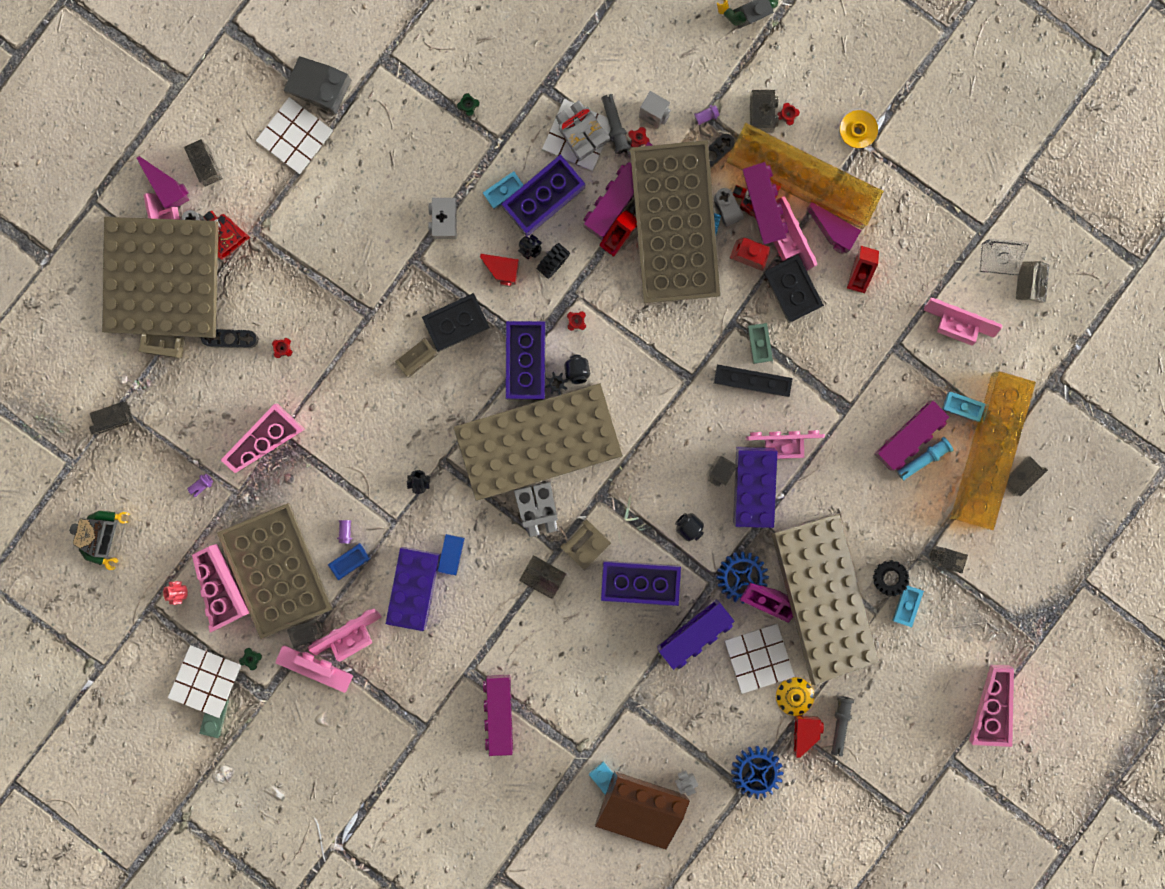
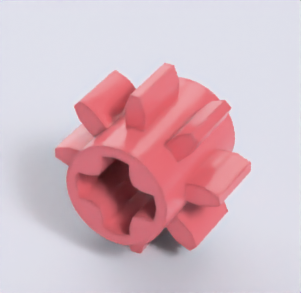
[163,581,188,605]

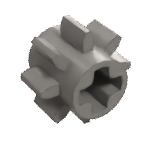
[675,770,698,796]

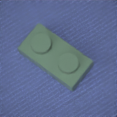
[747,323,773,364]
[199,699,229,738]

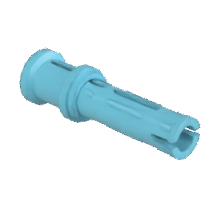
[897,437,954,481]

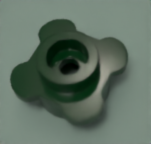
[457,93,480,116]
[239,648,262,670]

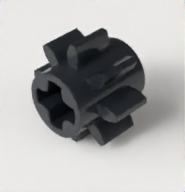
[518,234,542,260]
[545,372,568,395]
[406,470,430,494]

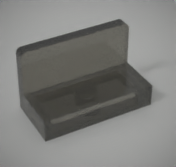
[1016,261,1050,303]
[89,401,134,435]
[1001,456,1048,496]
[519,555,566,599]

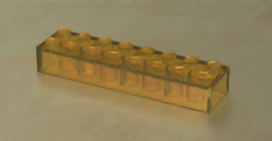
[726,123,884,230]
[950,371,1036,530]

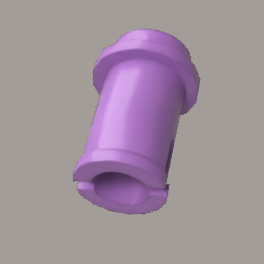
[694,105,720,125]
[187,474,213,497]
[337,520,352,543]

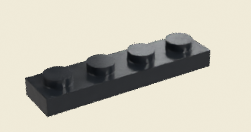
[713,364,793,397]

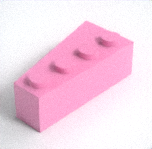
[221,403,305,473]
[192,544,249,633]
[969,665,1014,747]

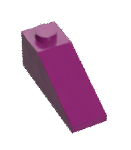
[136,156,189,209]
[807,202,862,254]
[740,583,793,623]

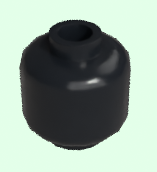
[564,355,591,384]
[675,513,704,541]

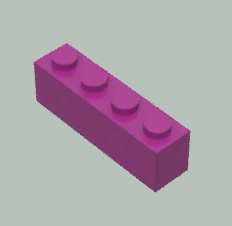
[583,162,634,240]
[742,162,789,245]
[874,400,949,471]
[483,675,513,756]

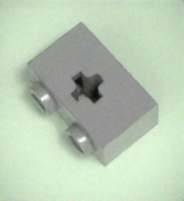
[639,91,671,128]
[428,198,457,239]

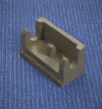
[138,333,185,359]
[395,338,438,378]

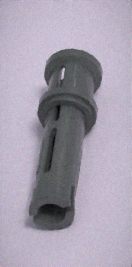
[601,94,631,154]
[831,696,855,756]

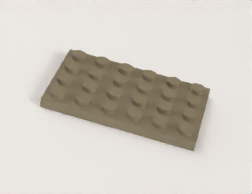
[217,503,333,639]

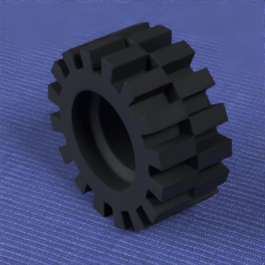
[536,243,570,279]
[873,560,909,596]

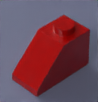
[599,210,637,257]
[847,246,879,294]
[480,254,519,287]
[793,716,824,758]

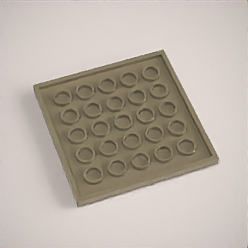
[102,217,219,338]

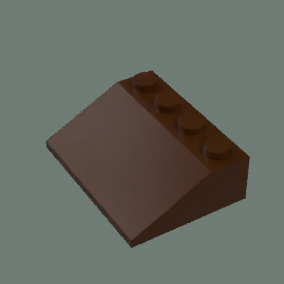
[595,771,690,850]

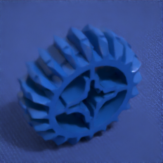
[716,551,769,604]
[731,746,784,799]

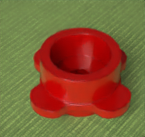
[777,103,800,126]
[628,127,650,147]
[567,311,586,331]
[272,338,293,358]

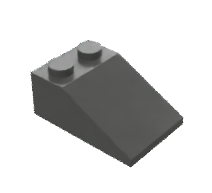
[284,56,352,115]

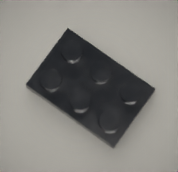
[763,255,824,323]
[422,293,490,352]

